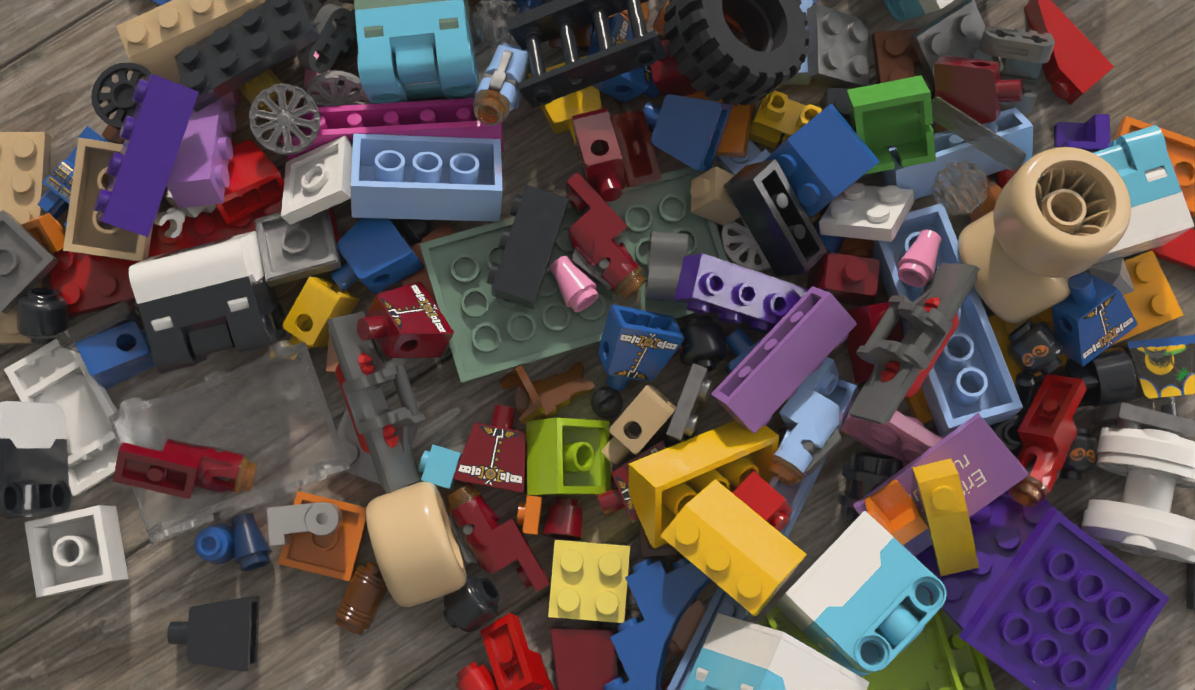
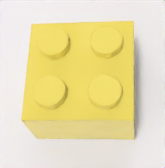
[548,540,630,623]

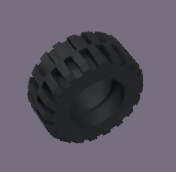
[664,0,809,106]

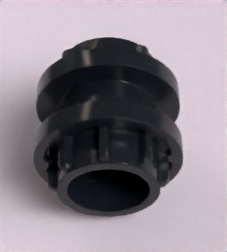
[838,451,903,522]

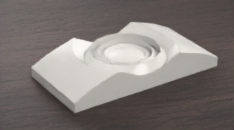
[4,332,135,496]

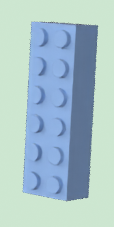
[867,203,1023,437]

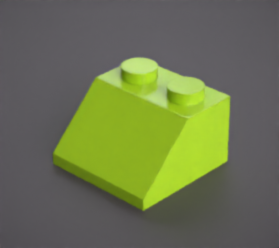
[526,418,611,495]

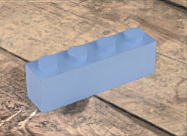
[882,107,1033,200]

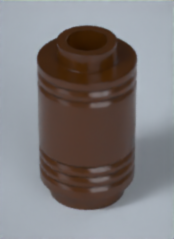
[335,562,387,635]

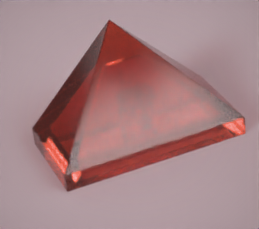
[610,110,662,188]

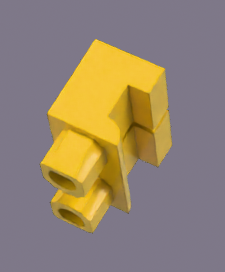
[749,90,822,149]

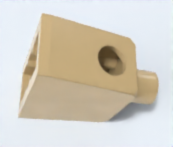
[601,384,677,465]

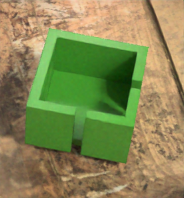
[847,75,936,174]

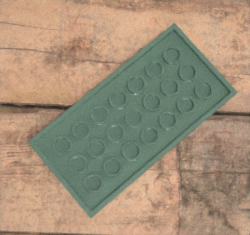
[419,166,728,385]

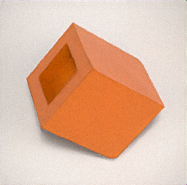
[865,480,929,545]

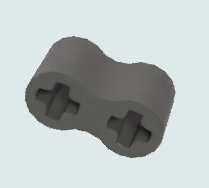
[645,231,688,302]

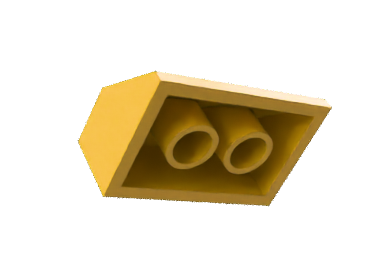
[660,479,807,616]

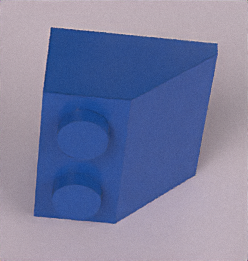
[764,104,880,218]

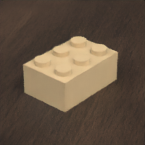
[63,138,153,261]

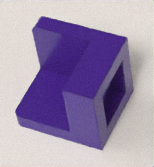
[1054,114,1110,153]

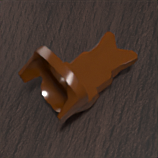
[499,362,595,425]

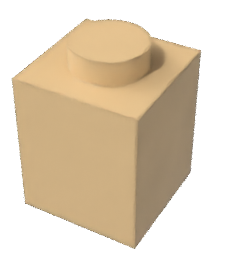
[690,167,741,226]

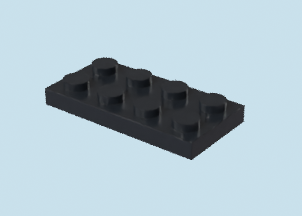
[174,0,320,112]

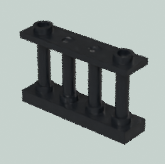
[506,0,668,108]

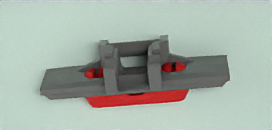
[848,263,980,425]
[328,312,426,494]

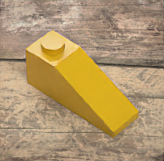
[912,458,979,576]

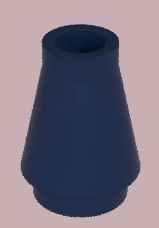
[231,513,272,571]

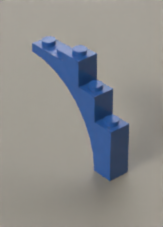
[602,558,712,690]

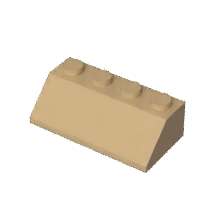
[116,0,267,85]

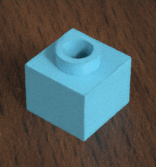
[418,444,462,490]

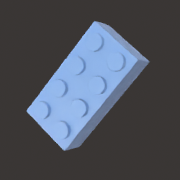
[351,134,503,222]

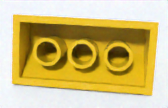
[629,420,779,548]

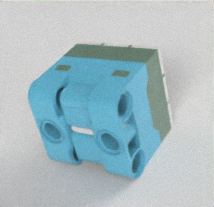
[354,0,480,104]

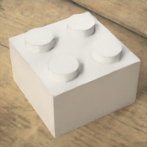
[24,505,129,598]

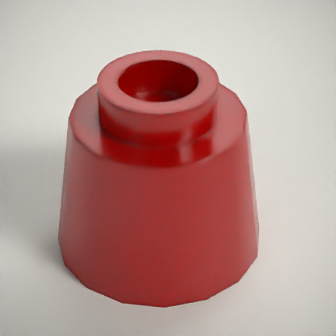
[456,662,498,690]

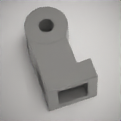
[267,502,343,546]

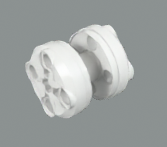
[1081,427,1195,564]

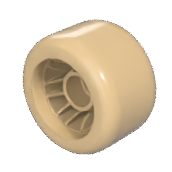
[993,147,1131,278]
[958,210,1072,323]
[366,482,466,607]

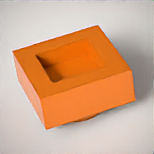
[21,213,65,253]
[517,495,543,535]

